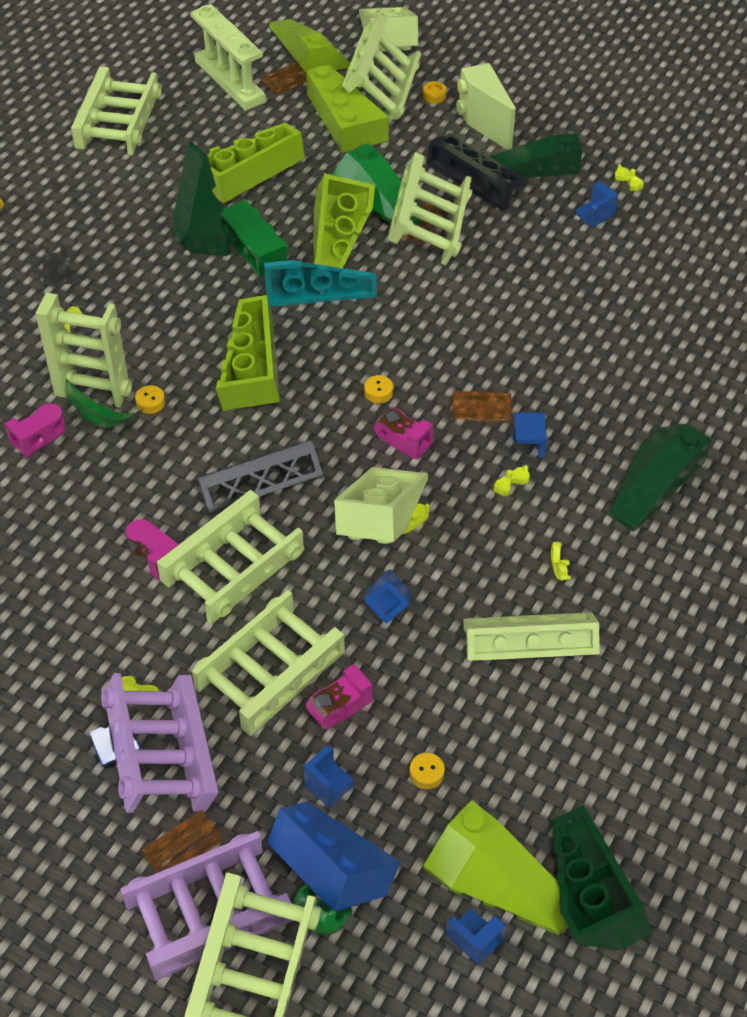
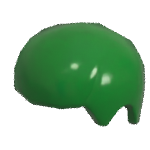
[293,884,353,936]

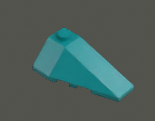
[264,260,377,307]

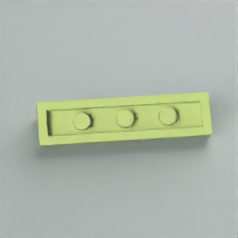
[463,612,600,661]

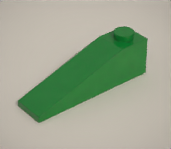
[332,143,424,225]

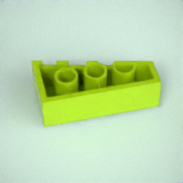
[306,65,389,153]
[207,123,305,203]
[216,295,280,411]

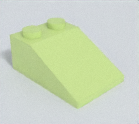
[359,7,418,52]
[456,63,516,150]
[334,467,428,544]

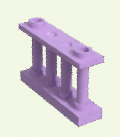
[101,673,219,813]
[120,831,294,981]

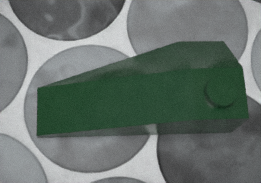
[488,133,582,178]
[172,142,231,256]
[609,424,711,532]
[552,805,653,950]

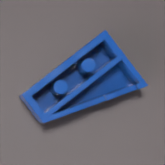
[267,802,401,912]

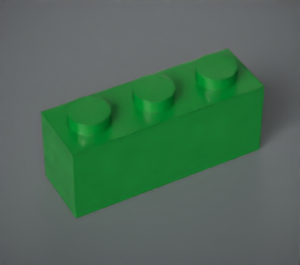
[219,200,289,277]

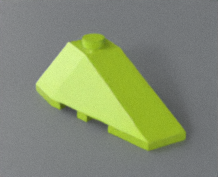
[269,19,350,73]
[313,173,375,268]
[423,800,567,935]

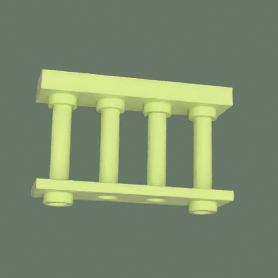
[190,4,266,111]
[342,14,422,122]
[71,67,161,155]
[387,152,472,266]
[35,292,132,408]
[157,490,304,624]
[192,590,345,736]
[184,872,322,1017]

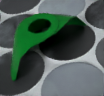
[66,378,143,428]

